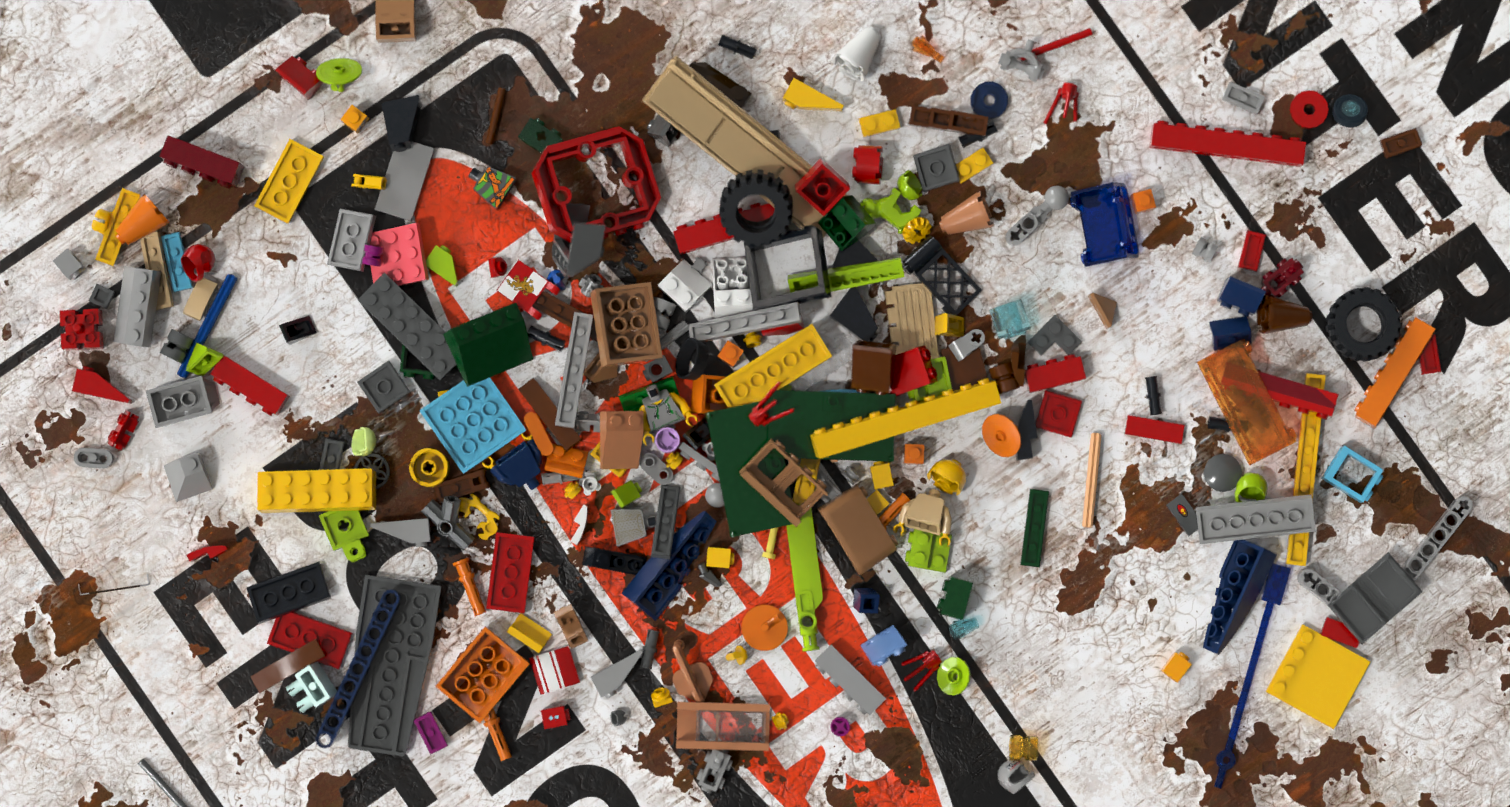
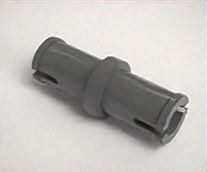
[640,629,660,669]

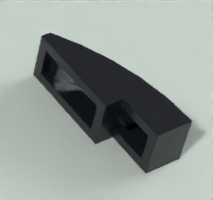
[1016,400,1038,461]

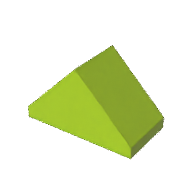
[186,342,223,376]

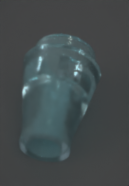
[949,617,979,639]

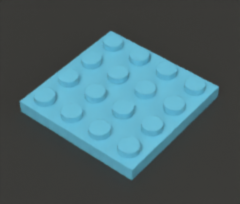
[419,378,526,474]

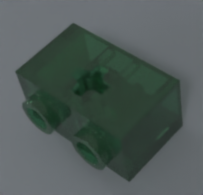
[518,118,563,154]

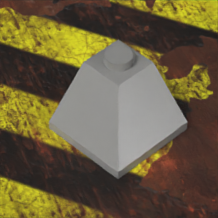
[164,452,213,502]

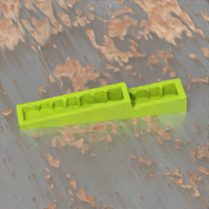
[788,258,905,293]

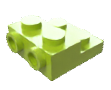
[907,357,952,402]
[905,529,952,573]

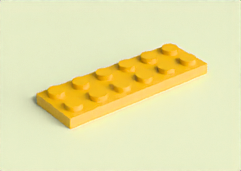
[714,324,832,408]

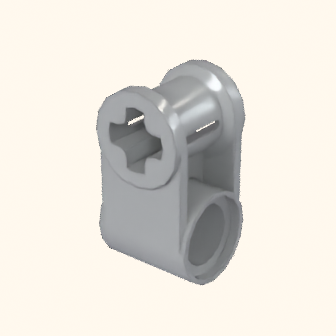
[948,329,985,362]

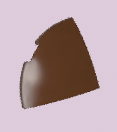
[1011,335,1026,387]

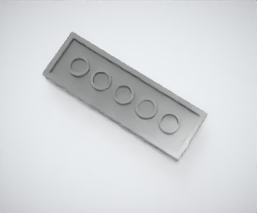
[1196,494,1316,544]

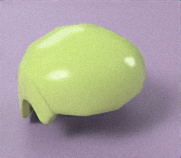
[351,427,376,456]

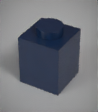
[853,588,880,613]

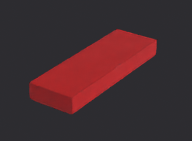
[1124,415,1185,444]

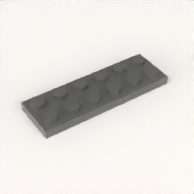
[358,273,456,381]

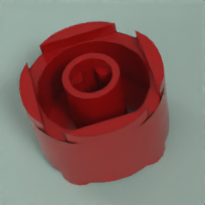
[852,145,883,185]

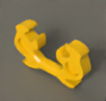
[458,494,500,540]

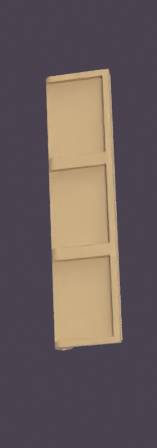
[642,55,848,238]

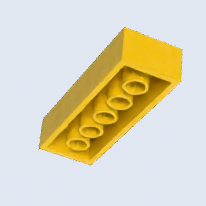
[257,468,376,513]

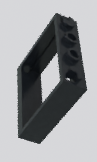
[744,225,831,311]

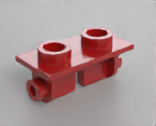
[108,410,139,451]

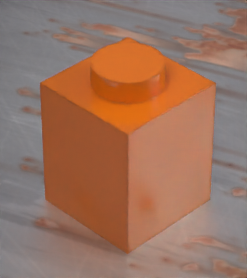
[1130,189,1156,214]
[717,340,744,368]
[903,444,924,465]

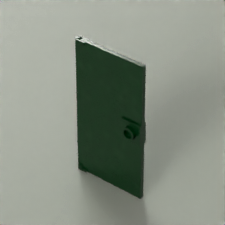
[767,390,896,462]
[705,399,792,537]

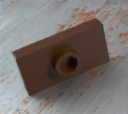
[1379,128,1423,159]

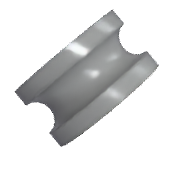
[841,466,859,485]

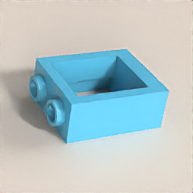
[1321,445,1383,503]

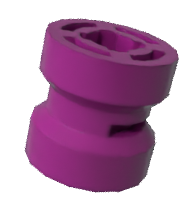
[362,244,384,266]

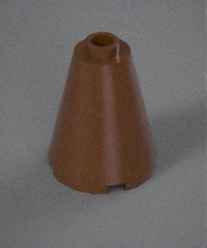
[1256,295,1312,334]

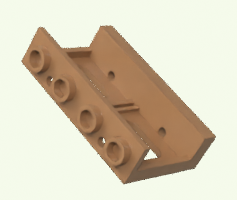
[739,439,828,527]

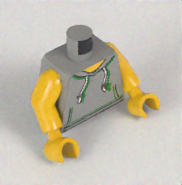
[639,385,698,445]

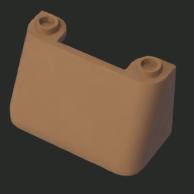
[817,484,899,575]

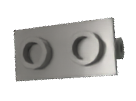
[574,411,600,432]

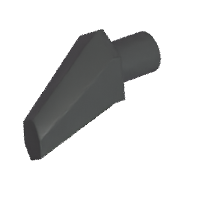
[697,562,723,587]

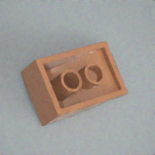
[600,411,643,469]

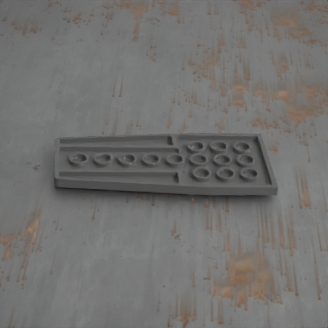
[348,575,442,756]

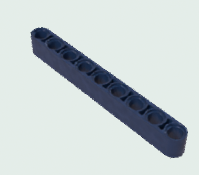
[316,590,401,748]

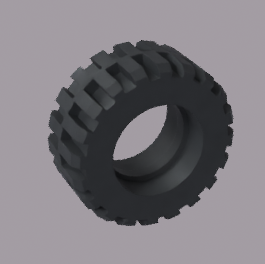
[719,170,793,247]
[1326,287,1403,362]

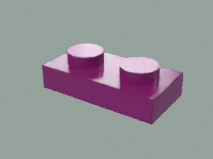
[414,711,448,755]

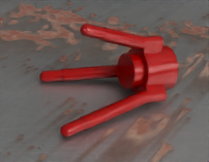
[1044,83,1079,124]
[748,382,794,427]
[901,650,942,691]

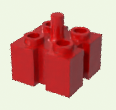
[60,309,104,351]

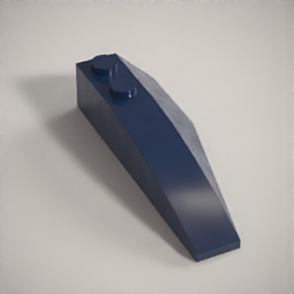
[621,511,717,621]
[1203,540,1277,655]

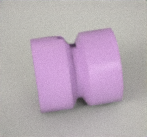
[655,427,680,453]

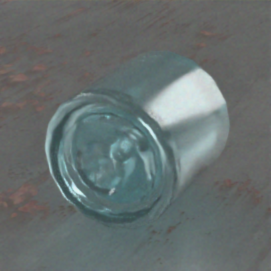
[989,299,1031,340]

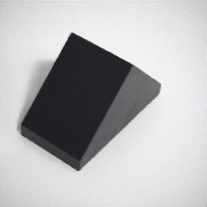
[279,316,317,345]
[683,417,711,451]

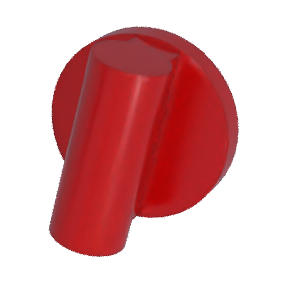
[488,257,507,278]

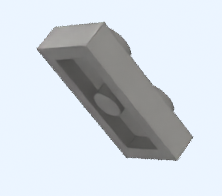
[1222,82,1265,115]

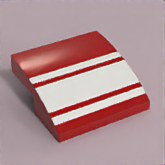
[529,646,580,695]

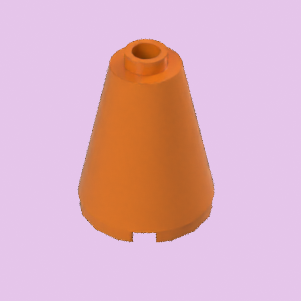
[115,194,170,245]

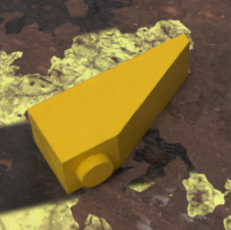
[782,78,844,111]

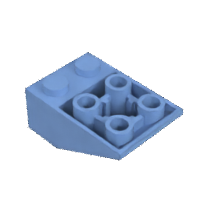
[860,625,907,666]

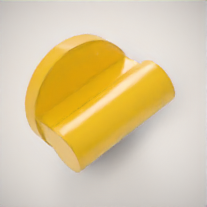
[726,645,747,665]
[651,687,673,708]

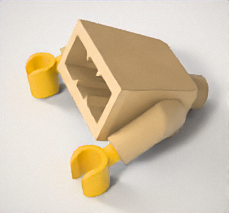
[893,489,952,547]

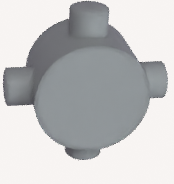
[691,257,708,273]

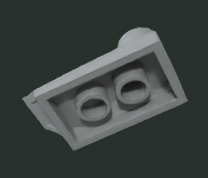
[146,376,220,428]

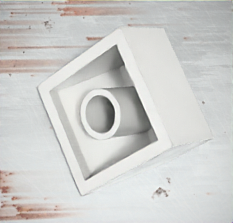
[658,259,712,313]

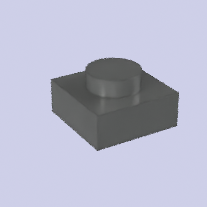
[89,284,115,309]

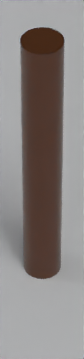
[485,87,506,145]

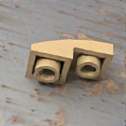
[183,278,218,321]

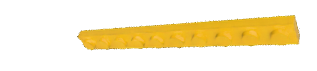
[1286,373,1326,566]

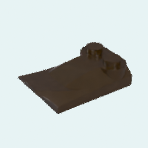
[690,62,752,108]

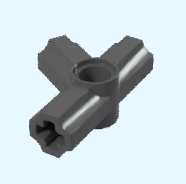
[421,495,475,550]

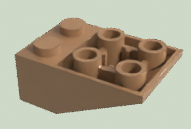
[375,0,416,43]

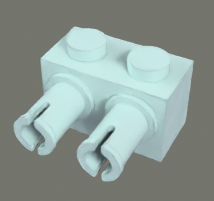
[286,662,337,713]

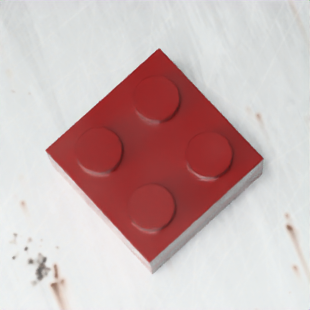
[795,158,850,216]

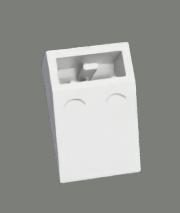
[712,257,753,319]

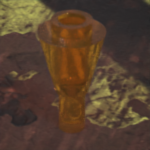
[911,35,944,63]

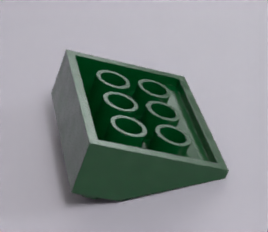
[443,303,533,387]

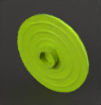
[316,58,362,92]

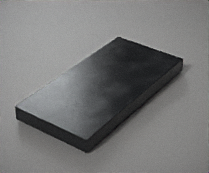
[247,562,331,624]

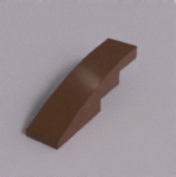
[908,105,989,136]
[518,378,582,451]
[250,639,325,693]

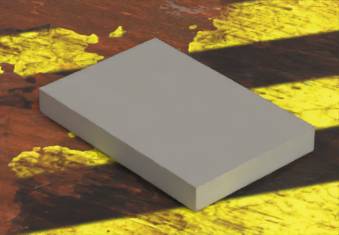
[327,209,376,272]

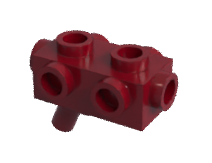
[1261,258,1304,298]

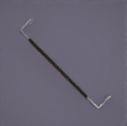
[78,574,150,595]

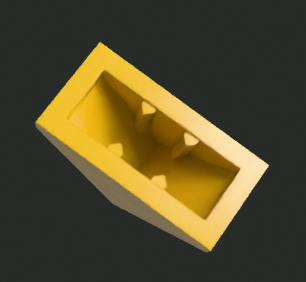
[935,313,964,337]

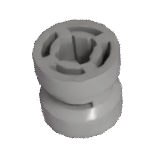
[1192,237,1218,262]

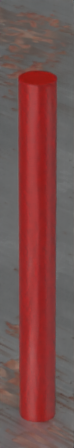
[1020,28,1093,62]

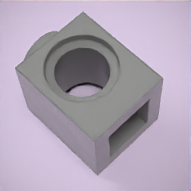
[53,248,85,280]

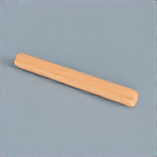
[1082,433,1102,528]

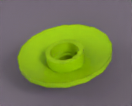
[937,657,970,695]

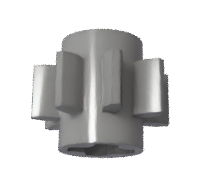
[579,274,604,297]

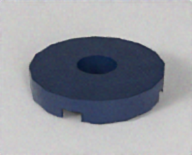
[970,81,1008,120]

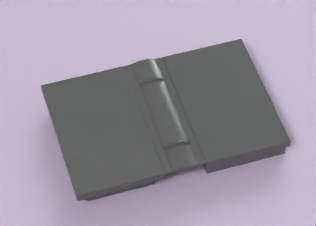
[1327,552,1423,645]

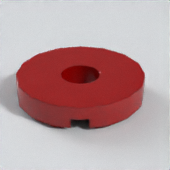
[1289,90,1328,129]

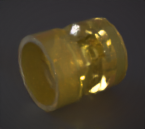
[1009,735,1038,761]

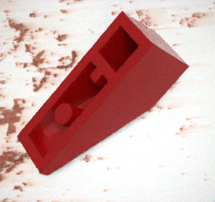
[72,366,132,404]

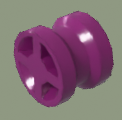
[830,717,850,737]

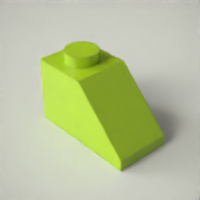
[426,245,458,287]
[611,480,642,509]

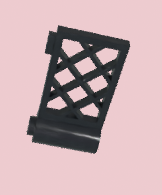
[902,235,982,316]

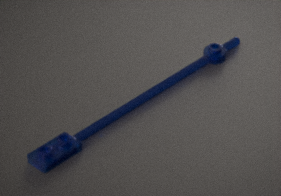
[1214,563,1291,789]

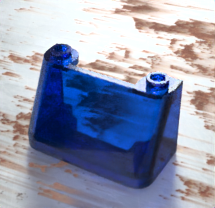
[1070,182,1139,267]

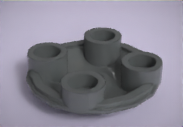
[1203,454,1242,492]

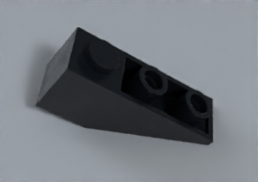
[582,546,646,575]

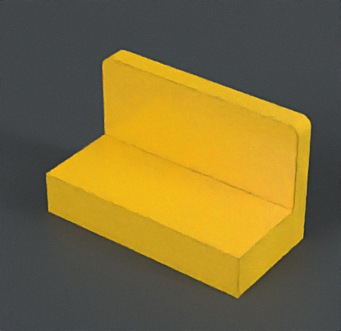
[507,613,552,653]

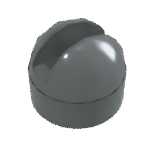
[610,710,627,726]

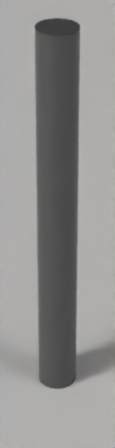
[138,759,188,807]

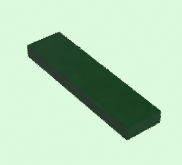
[1020,489,1049,568]

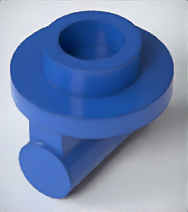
[547,270,566,291]

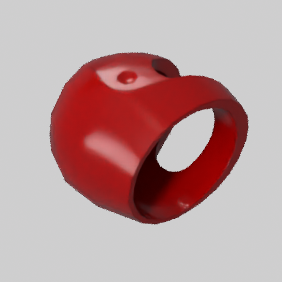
[181,244,215,282]

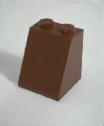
[851,340,897,395]

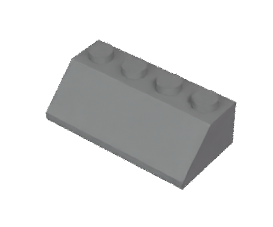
[113,266,161,347]

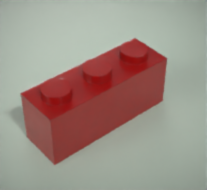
[1025,354,1086,393]

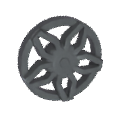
[354,453,390,489]

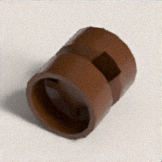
[988,362,1020,394]

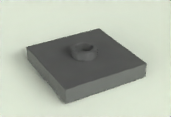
[913,144,960,192]
[357,360,411,414]

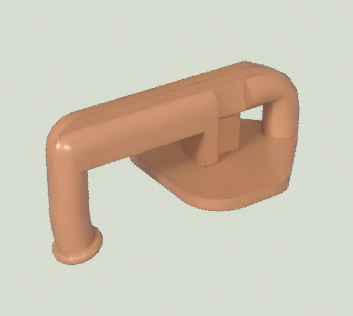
[672,639,713,702]

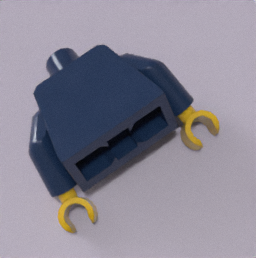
[482,433,542,490]

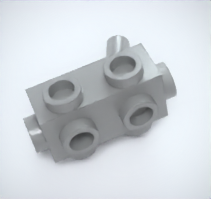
[696,749,733,793]

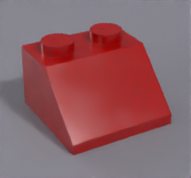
[275,56,324,100]

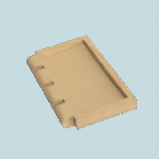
[885,283,939,359]

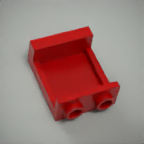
[889,345,937,397]

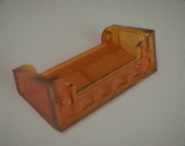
[1197,339,1297,466]

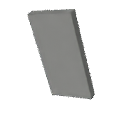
[374,142,435,222]

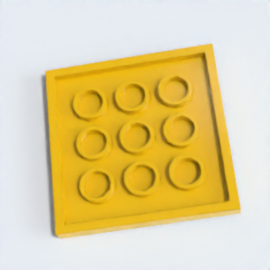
[1265,624,1370,729]

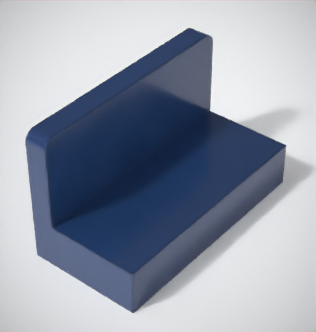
[1209,316,1252,351]

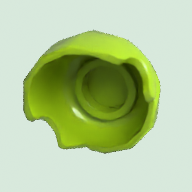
[897,170,923,200]

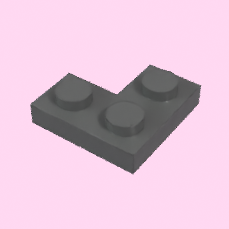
[1028,315,1082,355]

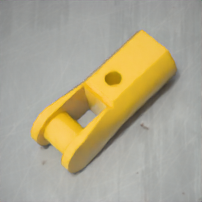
[352,174,387,190]

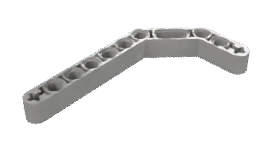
[1297,497,1473,605]

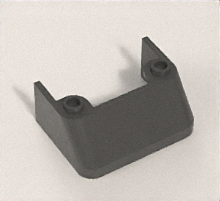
[552,203,605,277]

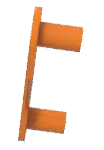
[524,412,553,456]

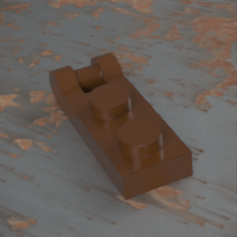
[434,469,491,503]

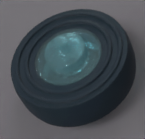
[1333,94,1368,128]

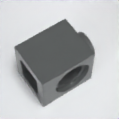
[642,355,673,383]

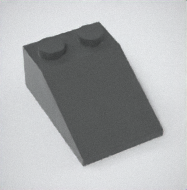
[647,114,679,147]

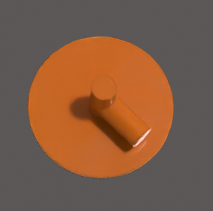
[982,414,1021,457]
[742,605,788,651]

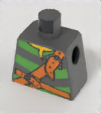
[468,166,517,211]

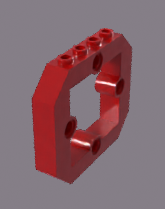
[531,126,661,243]

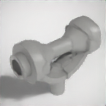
[998,39,1045,82]

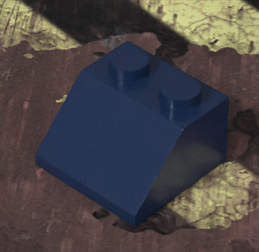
[1217,276,1266,317]

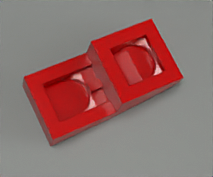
[186,546,230,562]

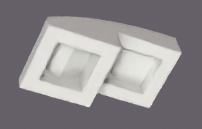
[571,505,588,546]

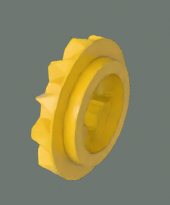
[902,217,932,244]

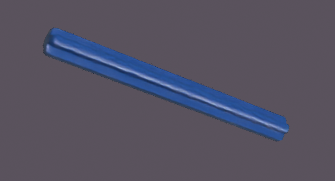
[177,274,237,379]

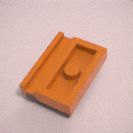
[545,443,588,478]

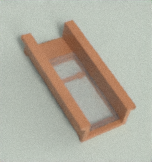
[676,702,770,751]

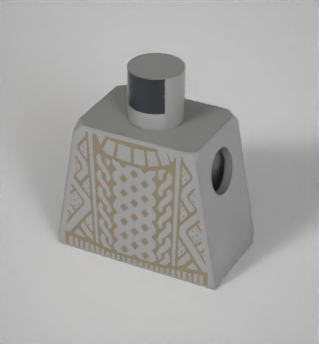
[611,509,656,546]

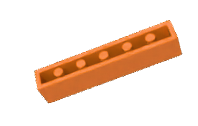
[1354,317,1435,429]

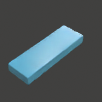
[161,232,193,293]

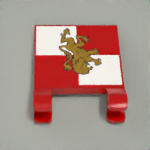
[496,259,560,320]

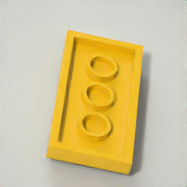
[254,139,324,224]

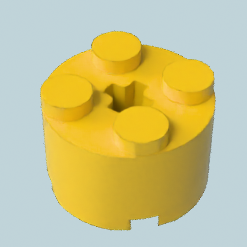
[409,448,450,487]

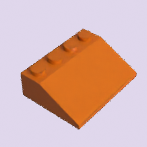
[435,626,530,723]

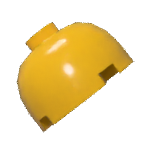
[927,459,966,495]

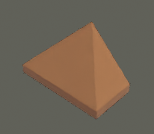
[1088,293,1117,329]
[584,352,618,383]

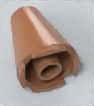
[939,191,994,235]

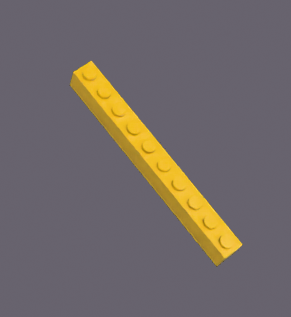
[810,378,1001,459]

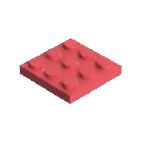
[370,223,429,286]

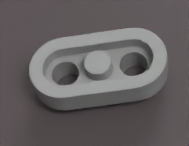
[74,448,113,469]
[640,453,673,485]

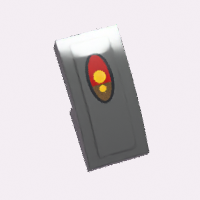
[1166,493,1198,537]

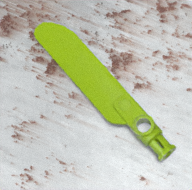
[787,504,823,652]

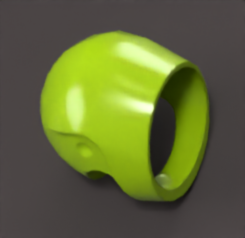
[1234,472,1268,503]

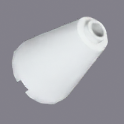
[832,27,880,81]

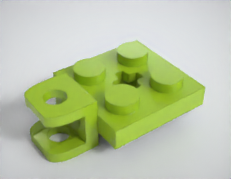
[319,510,370,562]

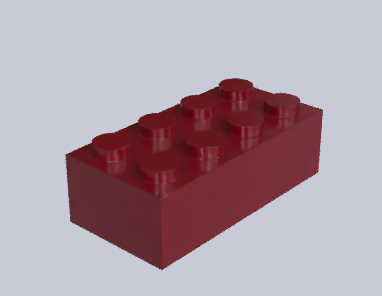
[159,135,244,189]

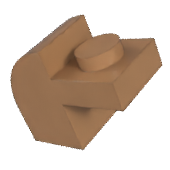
[553,604,588,649]

